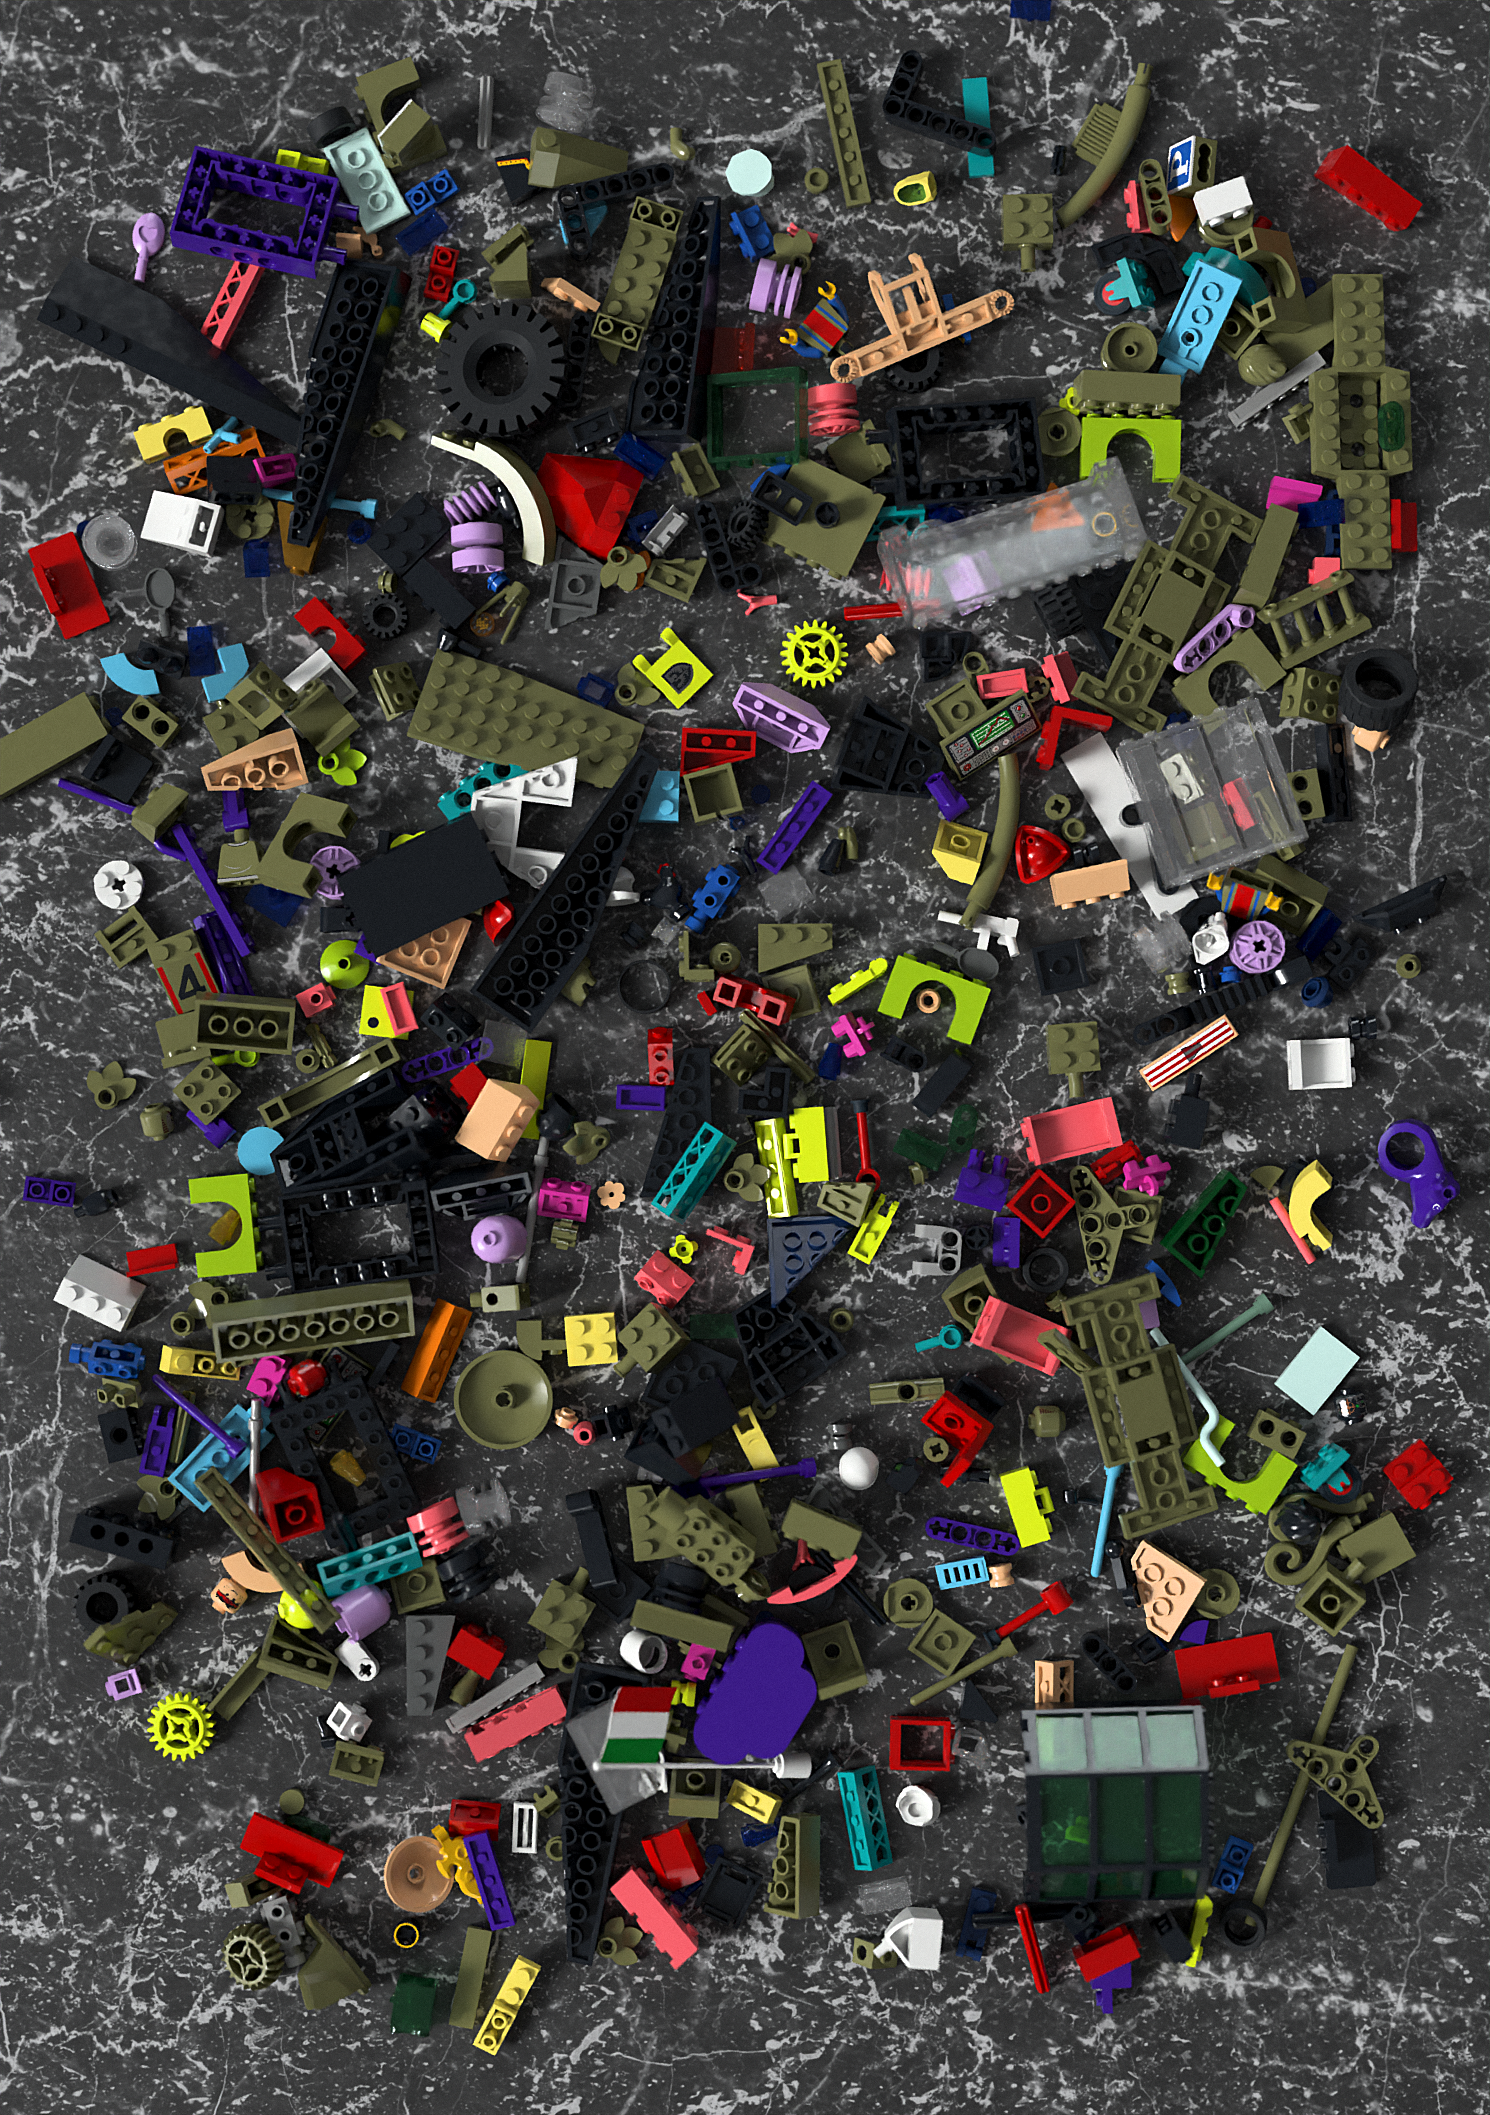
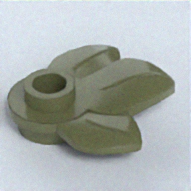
[769,228,812,275]
[600,546,647,592]
[615,663,661,706]
[87,1061,136,1110]
[563,1121,610,1165]
[723,1153,772,1202]
[187,1281,233,1329]
[137,1475,181,1521]
[538,1632,584,1673]
[596,1916,643,1966]

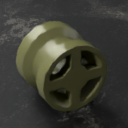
[1044,794,1070,820]
[1165,972,1192,995]
[752,1396,777,1420]
[923,1436,949,1462]

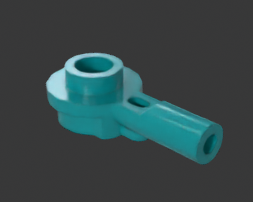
[437,279,478,320]
[915,1324,964,1352]

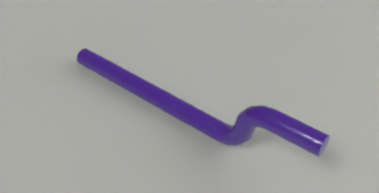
[58,777,188,862]

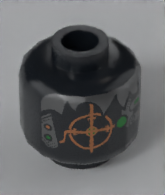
[1333,1387,1368,1425]

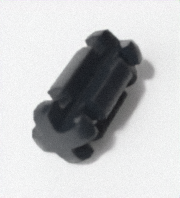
[1050,145,1067,176]

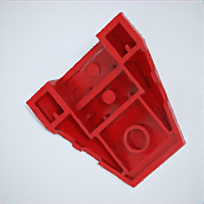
[536,453,645,562]

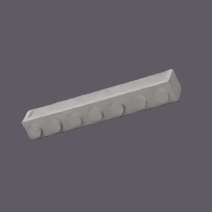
[1228,351,1326,428]
[445,1661,546,1734]

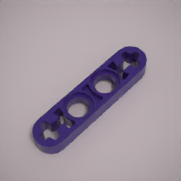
[402,1037,494,1083]
[925,1516,1020,1556]

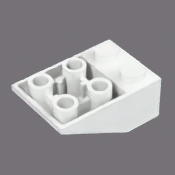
[141,491,225,558]

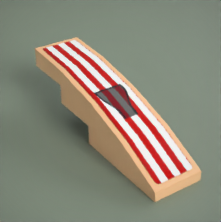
[1139,1014,1239,1091]

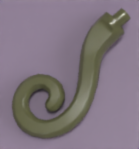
[1268,1492,1375,1543]
[1264,1514,1361,1585]

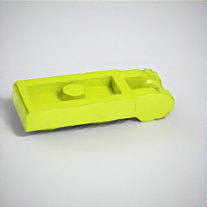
[828,958,888,1007]
[847,1193,900,1264]
[1185,1895,1214,1968]

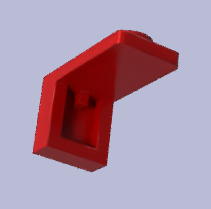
[648,1027,674,1086]

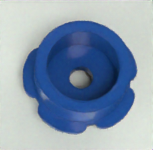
[487,571,510,594]
[1218,966,1243,984]

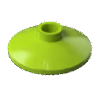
[320,940,369,989]

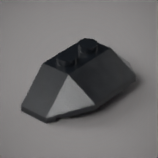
[1352,874,1447,935]
[430,1161,532,1221]

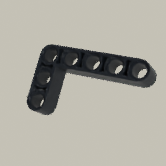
[882,50,997,157]
[556,163,674,262]

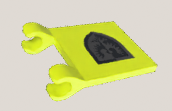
[633,628,713,709]

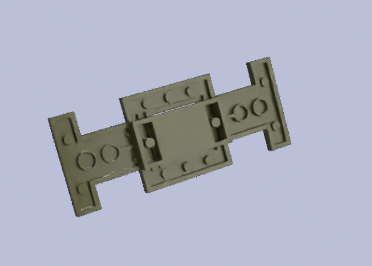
[1071,474,1263,740]
[1060,1272,1218,1540]

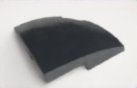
[919,630,972,683]

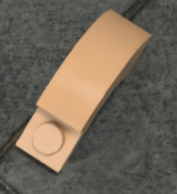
[221,1548,307,1592]

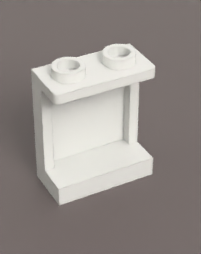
[1287,1038,1356,1090]

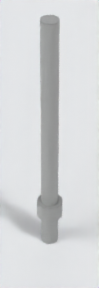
[516,1136,550,1283]
[248,1398,263,1518]

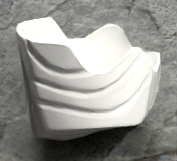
[896,1785,940,1826]

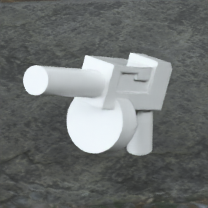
[938,911,1020,957]

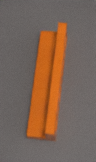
[163,427,266,496]

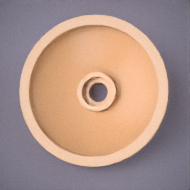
[384,1836,455,1913]

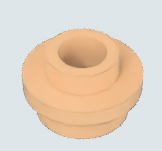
[916,988,941,1013]
[554,1407,578,1429]

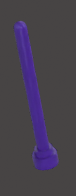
[152,1374,248,1460]
[699,1457,817,1487]

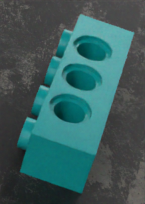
[437,761,534,820]
[317,1531,423,1599]

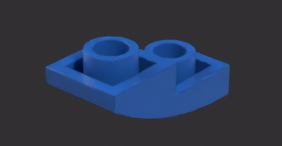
[403,168,461,216]
[391,1423,442,1464]
[1211,1835,1254,1894]

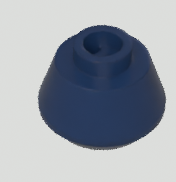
[1301,976,1333,1009]

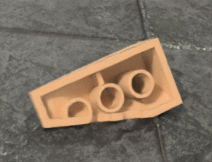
[201,728,309,791]

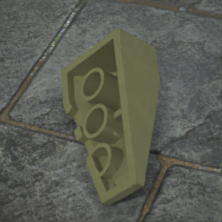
[941,1263,1015,1365]

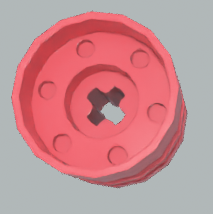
[805,383,860,437]
[406,1497,470,1557]

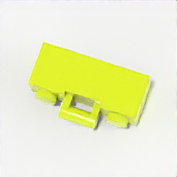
[783,1107,829,1183]
[999,1466,1055,1548]

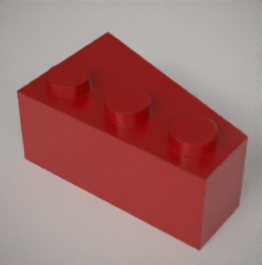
[680,726,757,777]

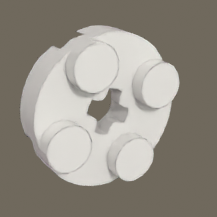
[94,861,145,910]

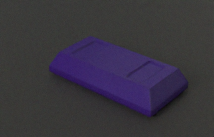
[616,1084,666,1111]

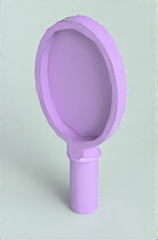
[133,213,165,282]

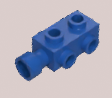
[684,864,741,935]
[69,1339,146,1379]

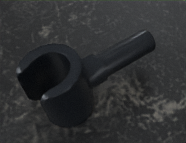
[1063,1489,1097,1506]
[316,1716,337,1750]

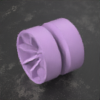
[451,522,504,574]

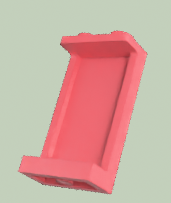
[1020,1097,1123,1166]
[970,1296,1072,1376]

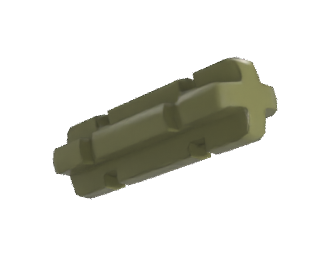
[305,1022,338,1068]

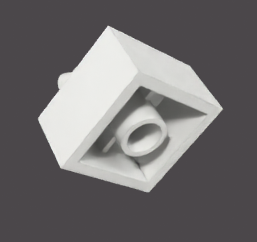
[873,1906,943,1970]

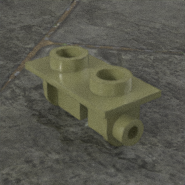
[481,223,534,271]

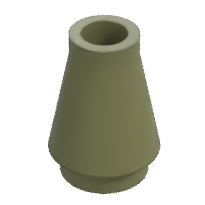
[449,1669,482,1707]

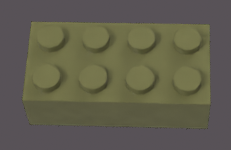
[1073,370,1181,418]
[192,991,296,1055]

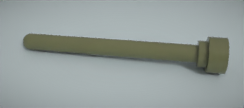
[910,1636,1018,1706]

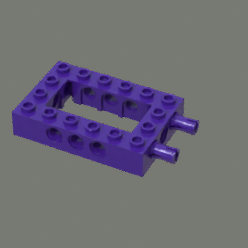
[169,146,360,279]

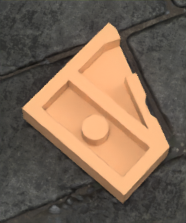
[540,278,601,313]

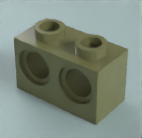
[122,695,182,751]
[1281,768,1325,824]
[1246,1408,1307,1460]

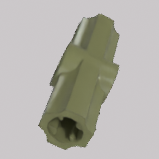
[869,1377,945,1405]

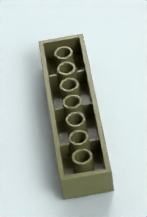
[209,1279,415,1364]

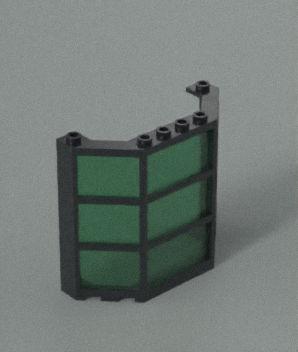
[1020,1698,1214,1904]

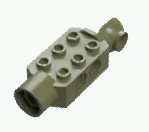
[648,1487,771,1603]

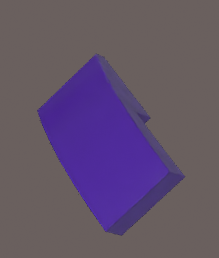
[22,1176,76,1207]

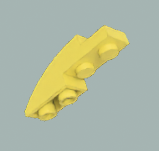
[473,1955,541,2056]

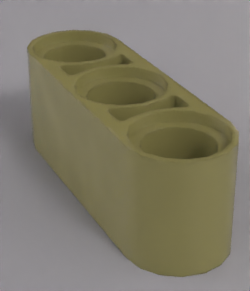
[1138,159,1172,235]

